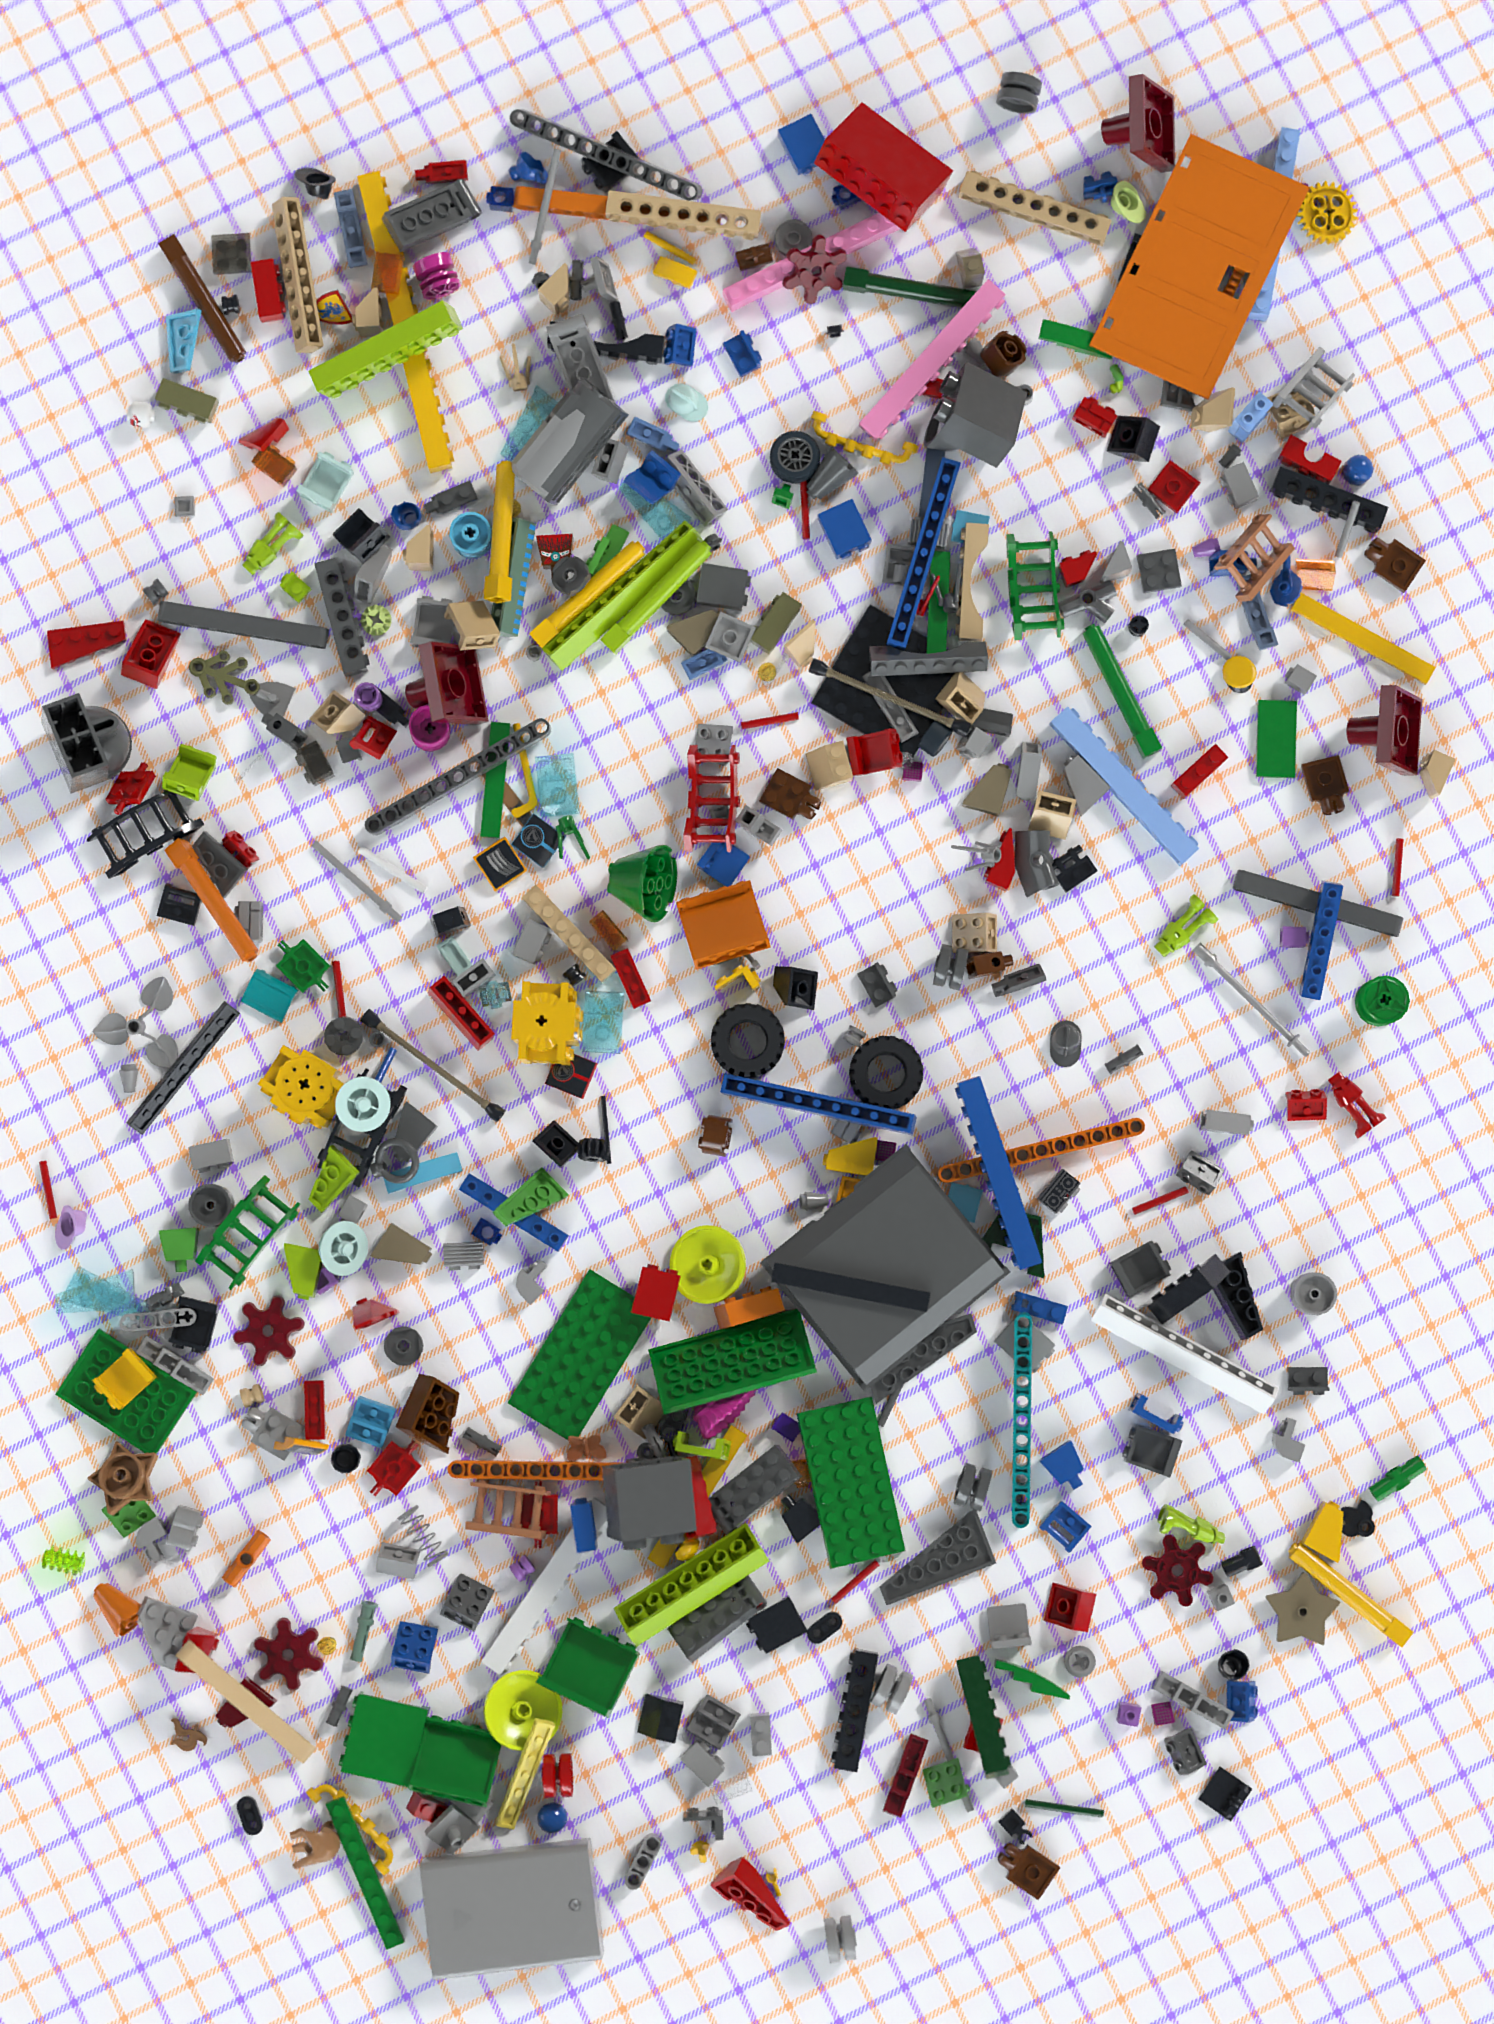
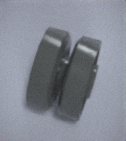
[996,71,1043,114]
[933,944,969,991]
[188,1184,235,1227]
[953,1462,992,1512]

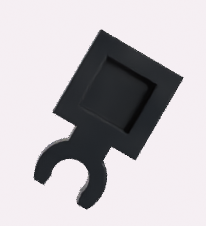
[998,1808,1033,1845]

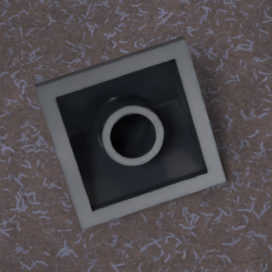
[532,1120,579,1168]

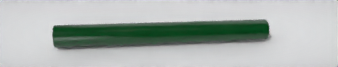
[1025,1799,1104,1818]

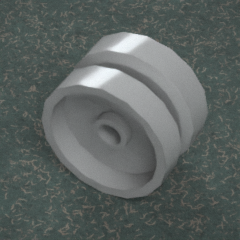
[1290,1272,1337,1315]
[870,1663,913,1715]
[823,1915,857,1964]

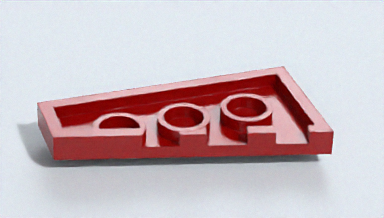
[47,621,127,670]

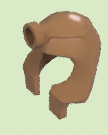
[289,1820,340,1869]

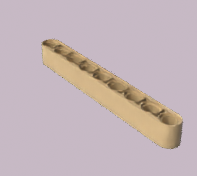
[175,1640,316,1764]

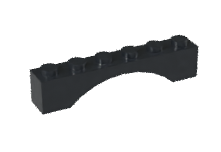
[547,321,665,365]

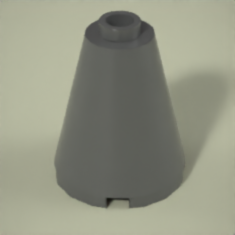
[806,446,859,500]

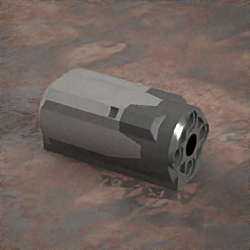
[511,377,629,505]

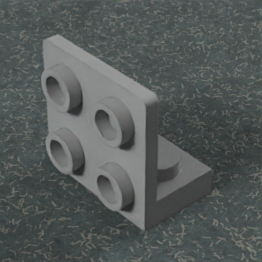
[987,1603,1032,1649]

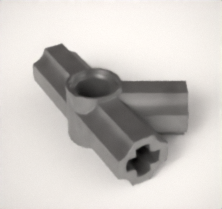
[1058,580,1117,623]

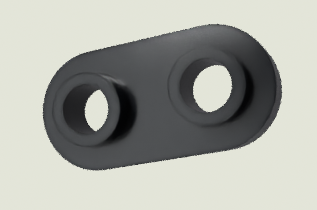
[807,1611,842,1644]
[236,1795,264,1836]

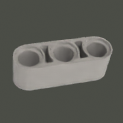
[625,1833,661,1890]

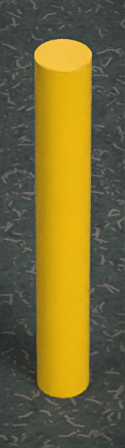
[644,231,697,265]

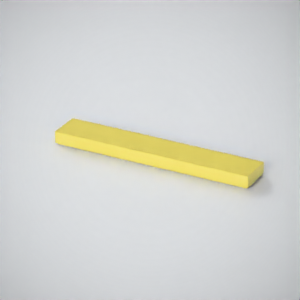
[494,1718,555,1830]

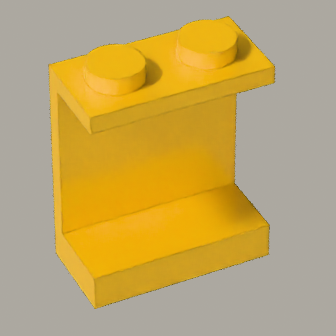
[92,1348,157,1410]

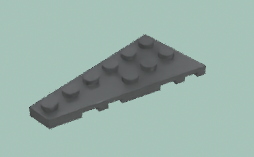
[871,1313,977,1404]
[879,1509,997,1606]

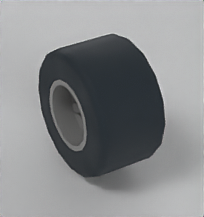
[919,720,953,757]

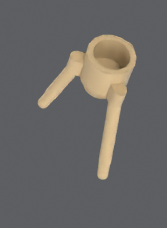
[499,343,531,391]

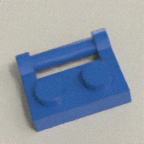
[1039,1500,1092,1553]

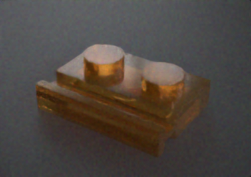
[371,252,404,295]

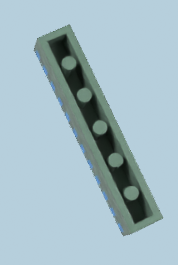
[491,518,536,637]

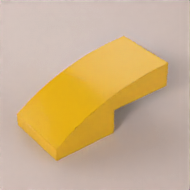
[653,256,698,289]

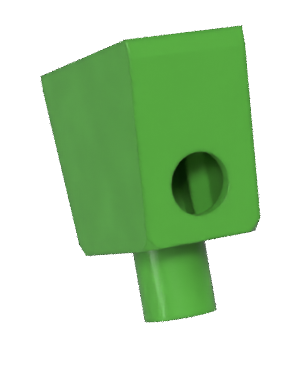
[159,1228,199,1272]

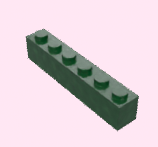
[956,1655,1012,1780]

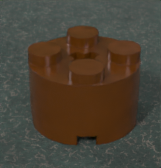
[980,331,1027,377]
[698,1115,733,1157]

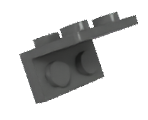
[440,1573,495,1632]
[682,1807,724,1840]

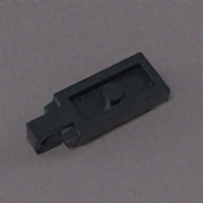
[372,683,409,728]

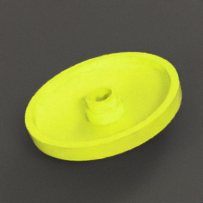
[669,1225,746,1304]
[483,1670,563,1751]

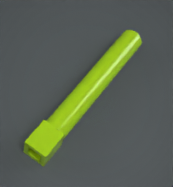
[600,540,712,655]

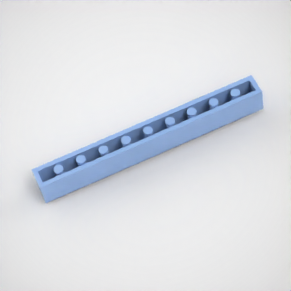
[1247,127,1301,322]
[1049,706,1199,866]

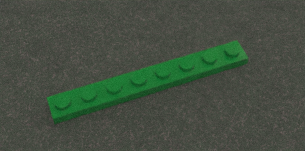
[325,1795,405,1950]

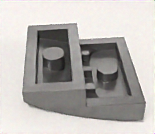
[686,1694,741,1750]

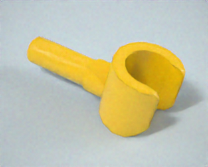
[765,1868,781,1897]

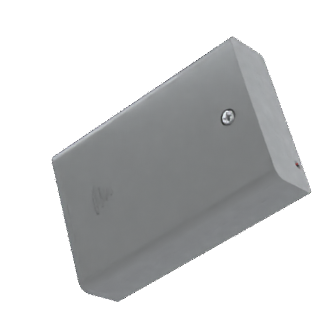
[420,1837,604,1980]

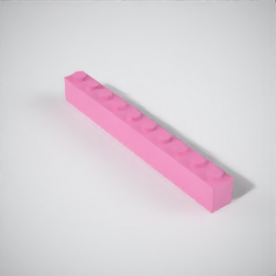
[723,212,900,312]
[859,279,1006,441]

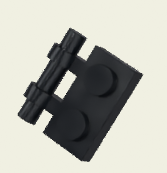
[1052,845,1098,893]

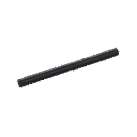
[601,1096,612,1164]

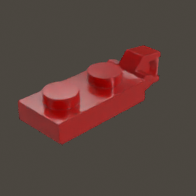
[414,160,468,184]

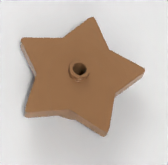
[87,1441,158,1515]

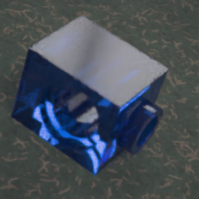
[831,184,861,210]
[486,186,515,213]
[471,1217,503,1246]

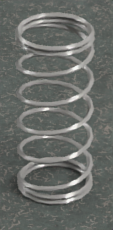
[397,1505,449,1567]

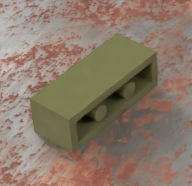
[155,378,219,424]
[750,592,802,655]

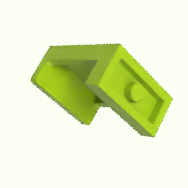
[162,744,217,801]
[673,1431,731,1461]

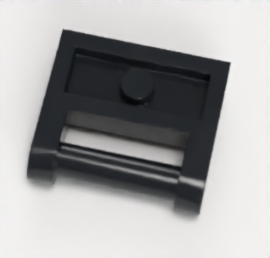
[156,883,202,926]

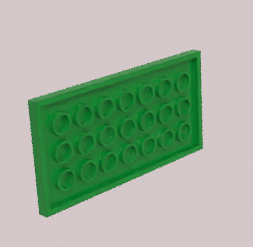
[508,1269,652,1440]
[648,1308,817,1415]
[796,1396,906,1569]

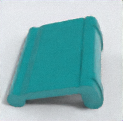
[241,969,299,1023]

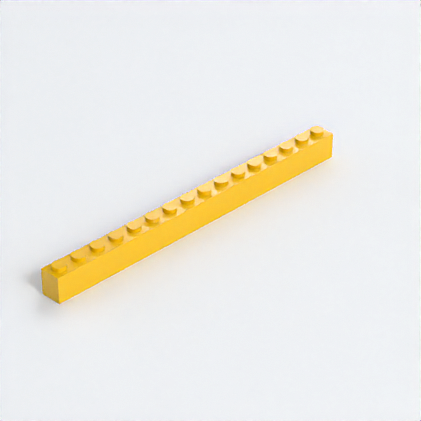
[357,171,455,474]

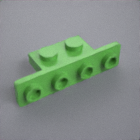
[586,524,629,577]

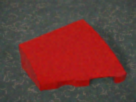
[238,418,289,452]

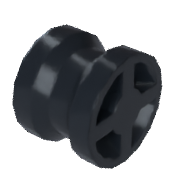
[221,294,240,315]
[1128,615,1149,637]
[562,963,587,987]

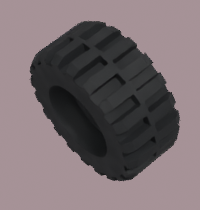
[711,1003,785,1078]
[849,1035,924,1110]

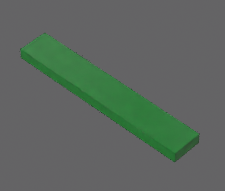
[926,551,951,654]
[480,722,511,839]

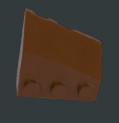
[395,1373,460,1454]

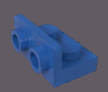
[663,323,697,367]
[723,330,762,378]
[1226,1680,1258,1723]

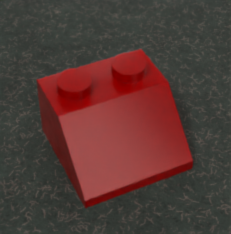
[1044,1582,1097,1632]

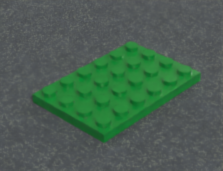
[55,1328,198,1454]

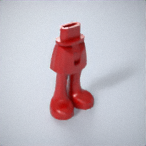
[1328,1071,1387,1139]

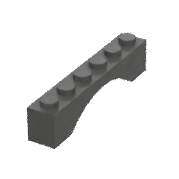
[869,641,988,676]

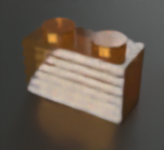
[251,444,298,488]
[589,910,628,953]

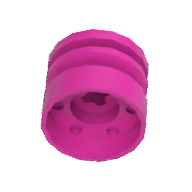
[412,252,461,300]
[409,705,451,752]

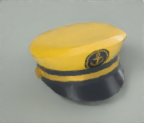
[1222,656,1257,693]

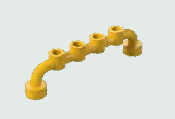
[811,411,919,465]
[306,1784,394,1876]

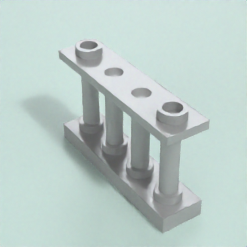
[1273,347,1356,433]

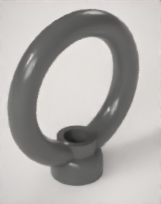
[370,1138,419,1184]

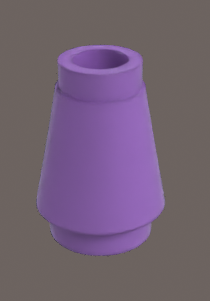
[1192,537,1221,558]

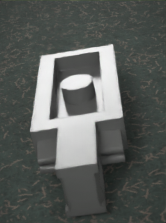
[423,480,478,514]
[991,963,1047,997]

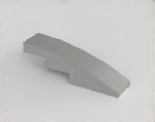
[135,1335,214,1396]
[1152,1670,1234,1730]

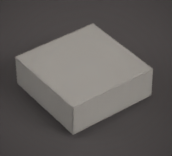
[174,496,195,517]

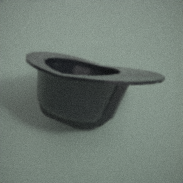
[294,168,336,200]

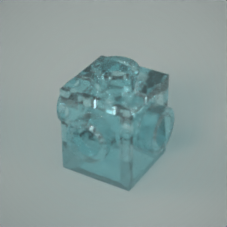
[479,980,512,1010]

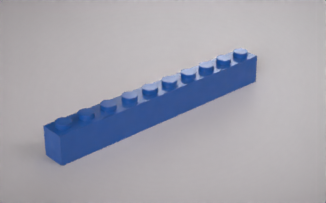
[886,457,961,651]
[720,1073,917,1136]
[954,1076,1042,1270]

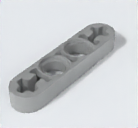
[119,1307,197,1332]

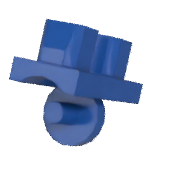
[1083,171,1118,203]

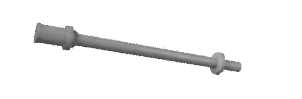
[1192,942,1311,1058]

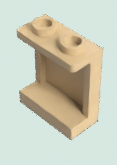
[444,601,500,650]

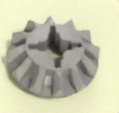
[1064,1645,1096,1678]

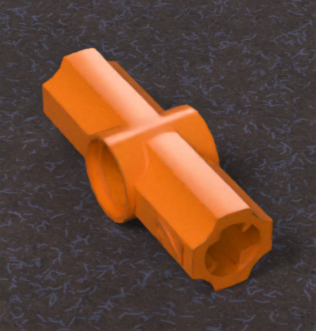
[221,1530,271,1588]

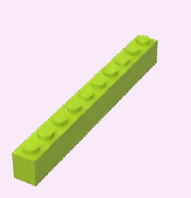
[542,520,703,671]

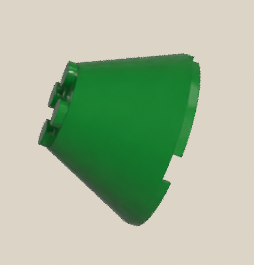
[607,844,677,923]

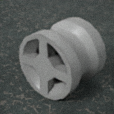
[842,1025,866,1048]

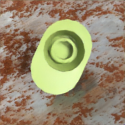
[1110,181,1146,223]

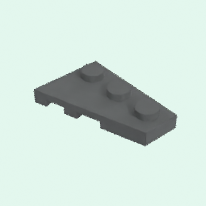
[192,831,248,899]

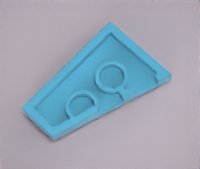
[166,309,202,374]

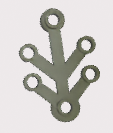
[189,650,260,705]

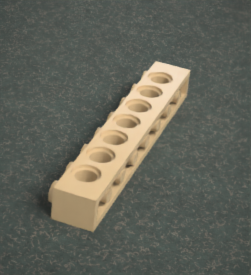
[958,171,1112,247]
[605,190,761,240]
[271,197,324,353]

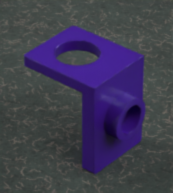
[771,1412,800,1443]

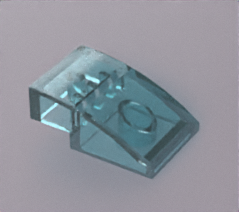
[535,753,580,817]
[582,990,625,1054]

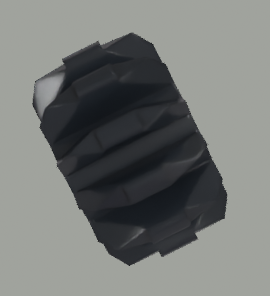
[577,1137,610,1163]

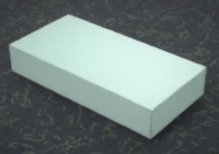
[436,935,472,977]

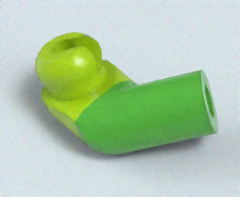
[1109,364,1124,394]

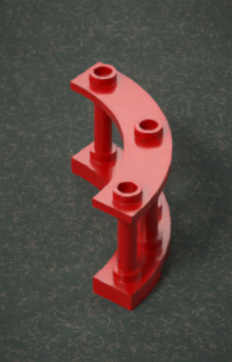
[683,745,741,852]

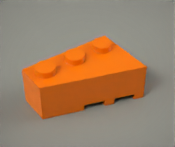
[713,1286,785,1329]

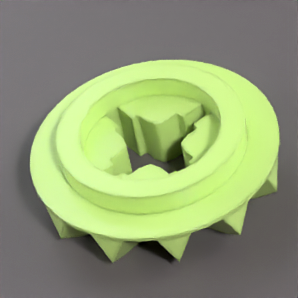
[360,604,392,636]

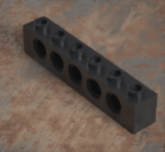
[1269,466,1389,533]
[831,1648,879,1773]

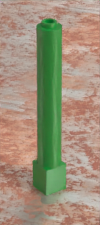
[1082,624,1162,759]

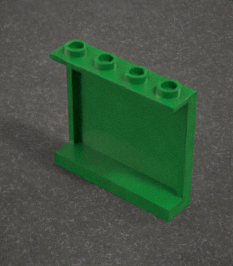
[536,1617,640,1719]
[338,1691,430,1788]
[409,1715,502,1808]

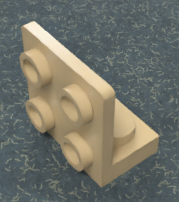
[1267,391,1315,439]
[952,913,997,953]

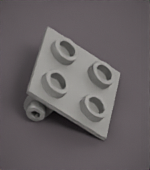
[695,724,733,766]

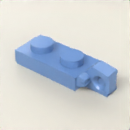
[626,416,680,452]
[681,649,728,681]

